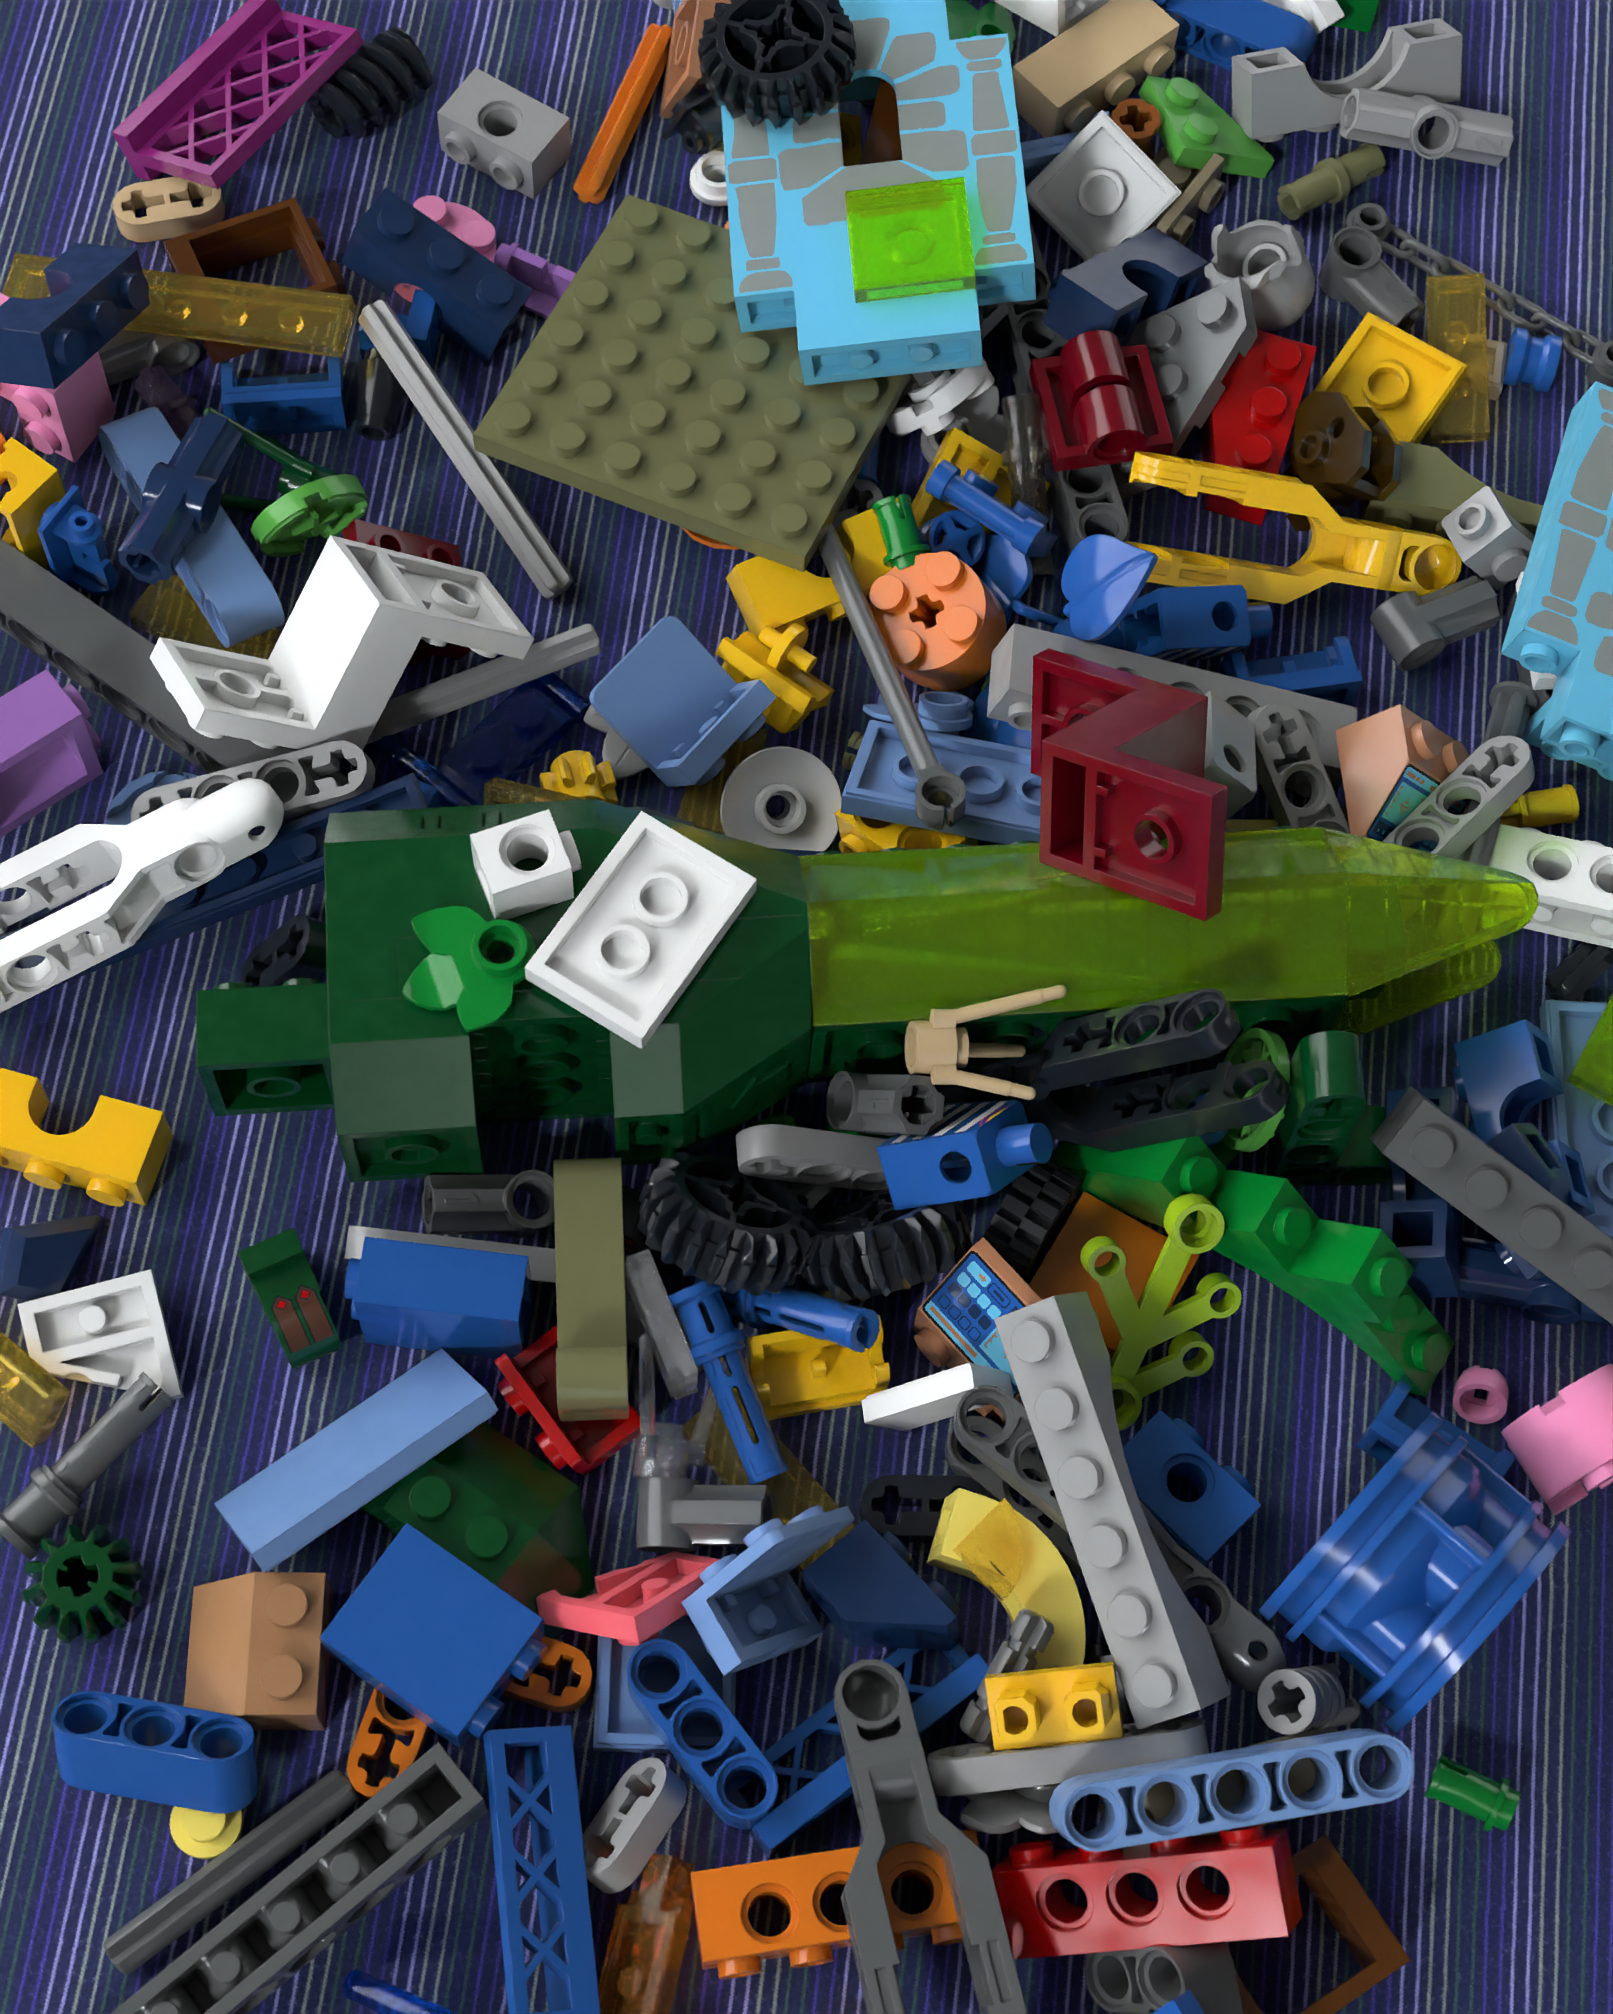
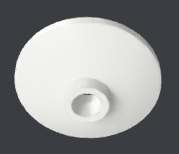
[720,746,842,851]

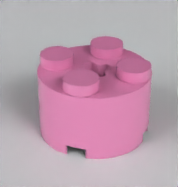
[1501,1363,1613,1516]

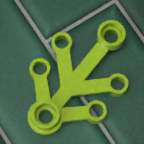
[1080,1193,1242,1431]

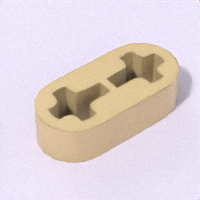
[113,176,225,242]

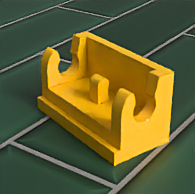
[0,437,66,569]
[745,1315,890,1420]

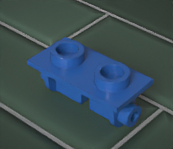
[37,485,118,596]

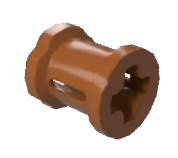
[1110,98,1161,161]

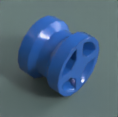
[1503,327,1562,394]
[919,510,986,567]

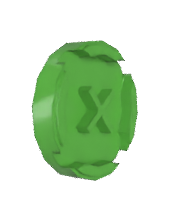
[250,474,368,558]

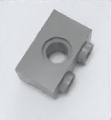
[437,67,571,200]

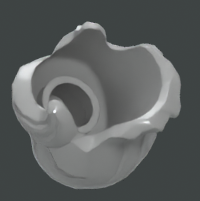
[1204,219,1315,332]

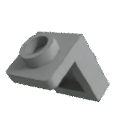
[1441,486,1535,590]

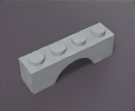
[1232,18,1463,142]

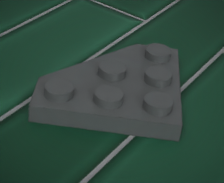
[1110,277,1258,501]

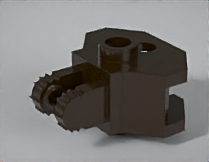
[1282,392,1403,532]

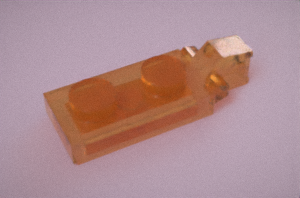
[598,1853,694,2014]

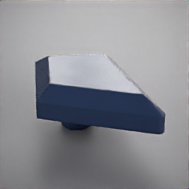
[0,1215,102,1301]

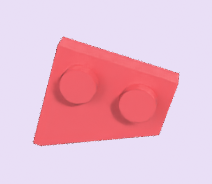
[536,1551,720,1646]

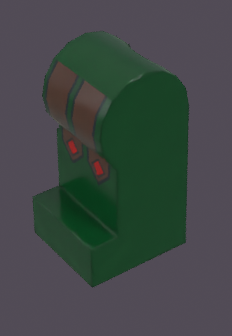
[237,1228,343,1370]

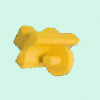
[715,623,835,734]
[985,1661,1124,1751]

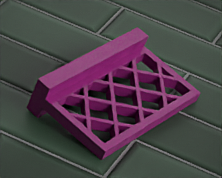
[112,0,364,189]

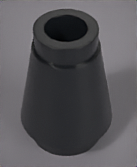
[356,347,407,441]

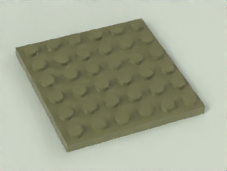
[473,194,913,572]

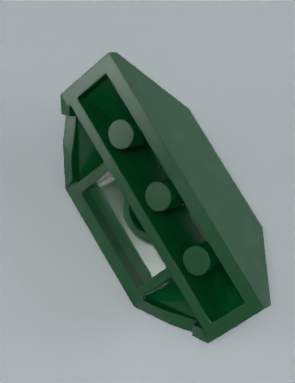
[359,1421,594,1640]

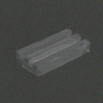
[625,1249,698,1400]

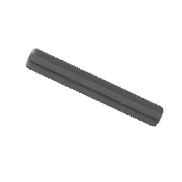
[103,1769,359,1974]

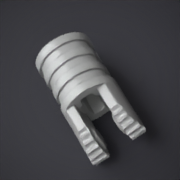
[1257,1663,1361,1735]

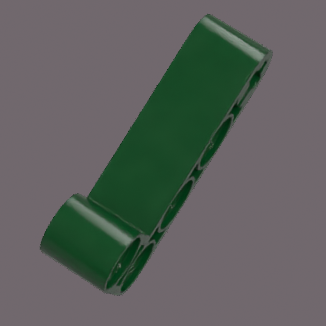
[1270,1030,1392,1186]

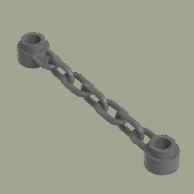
[1344,203,1613,388]

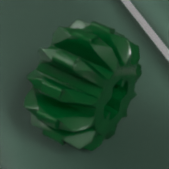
[22,1524,145,1644]

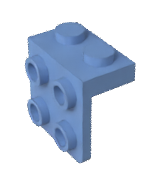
[589,616,777,787]
[681,1505,855,1676]

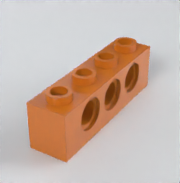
[690,1829,979,1979]

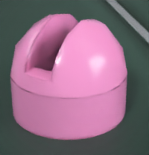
[1453,1365,1509,1424]

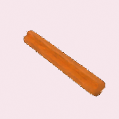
[573,23,673,205]

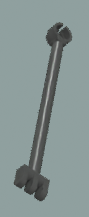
[818,503,966,830]

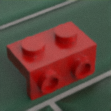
[494,1325,649,1477]

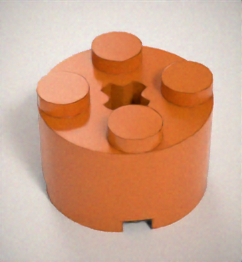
[869,551,1007,692]

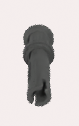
[0,1372,175,1560]

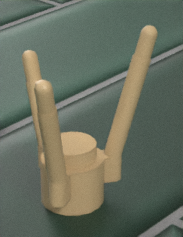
[905,985,1067,1100]

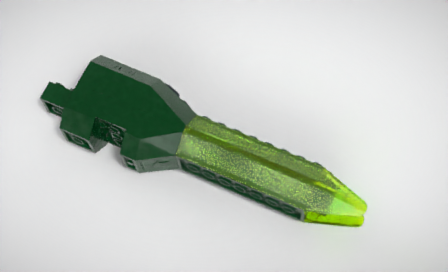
[196,799,1538,1182]

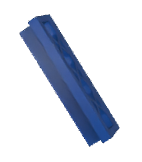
[724,1643,989,1860]
[483,1725,601,2014]

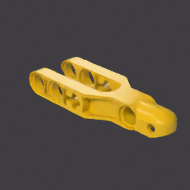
[1124,451,1462,604]

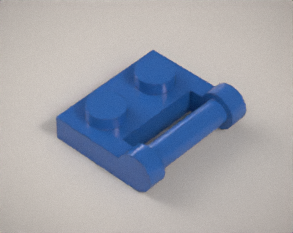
[925,460,1058,557]

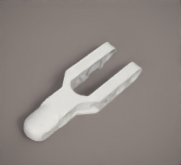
[0,778,284,1013]

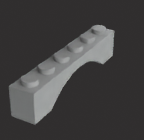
[994,1291,1231,1730]

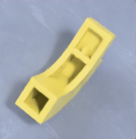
[927,1488,1086,1670]

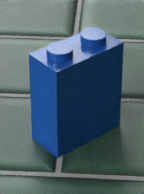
[345,1237,534,1359]
[319,1523,547,1750]

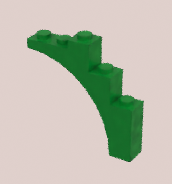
[1050,1135,1455,1397]

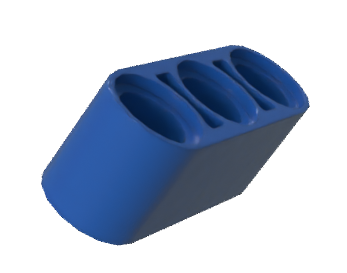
[1160,0,1317,72]
[627,1639,778,1830]
[52,1691,258,1814]

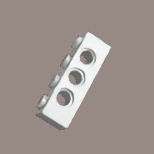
[1476,823,1613,948]

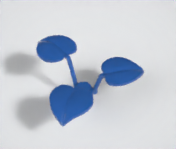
[965,534,1158,750]

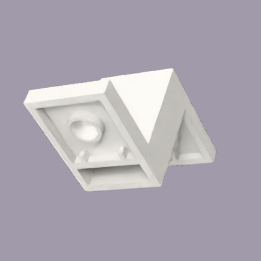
[150,535,534,750]

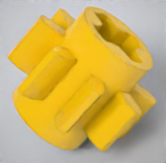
[539,750,618,805]

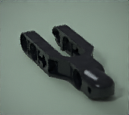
[934,988,1290,1152]

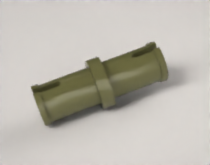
[1277,142,1385,220]

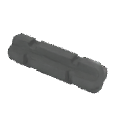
[960,1608,1054,1746]

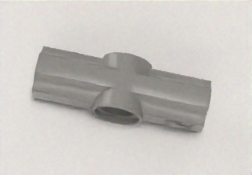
[1339,86,1514,167]

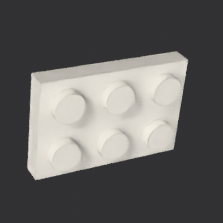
[525,811,757,1049]

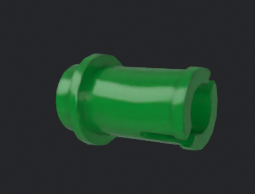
[872,494,931,570]
[1424,1754,1521,1832]

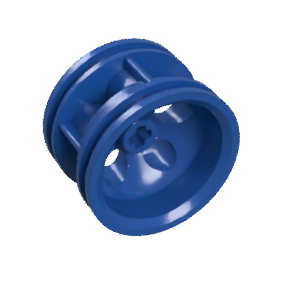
[1258,1412,1572,1734]

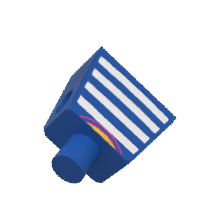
[1120,585,1273,662]
[876,1099,1053,1210]

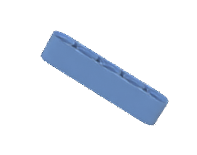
[98,406,285,648]
[1049,1728,1415,1852]

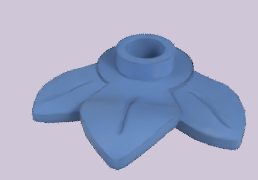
[863,691,975,736]

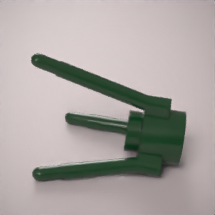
[203,407,339,512]

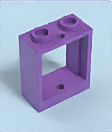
[0,669,103,838]

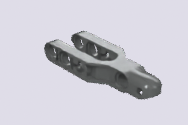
[944,1385,1287,1693]
[834,1659,1027,2014]

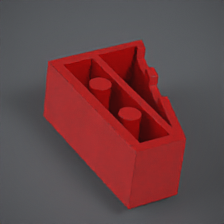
[1201,330,1317,526]

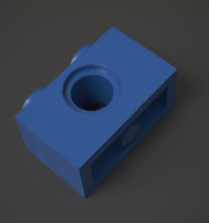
[1123,1410,1261,1567]

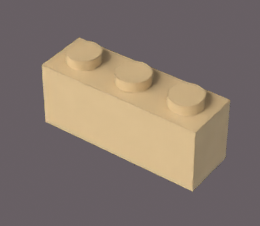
[1012,0,1179,138]

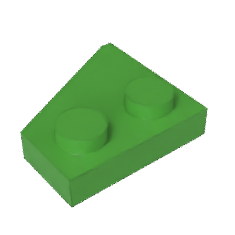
[1138,76,1274,179]

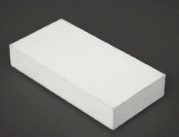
[861,1363,1013,1432]

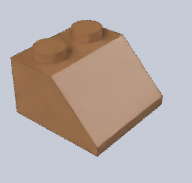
[184,1572,334,1731]

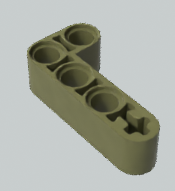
[553,1157,629,1421]

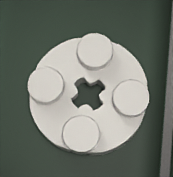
[886,356,995,437]

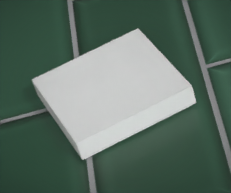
[1026,110,1182,262]

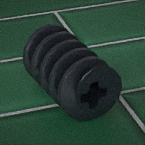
[307,26,433,140]

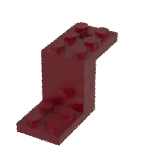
[1031,648,1228,922]

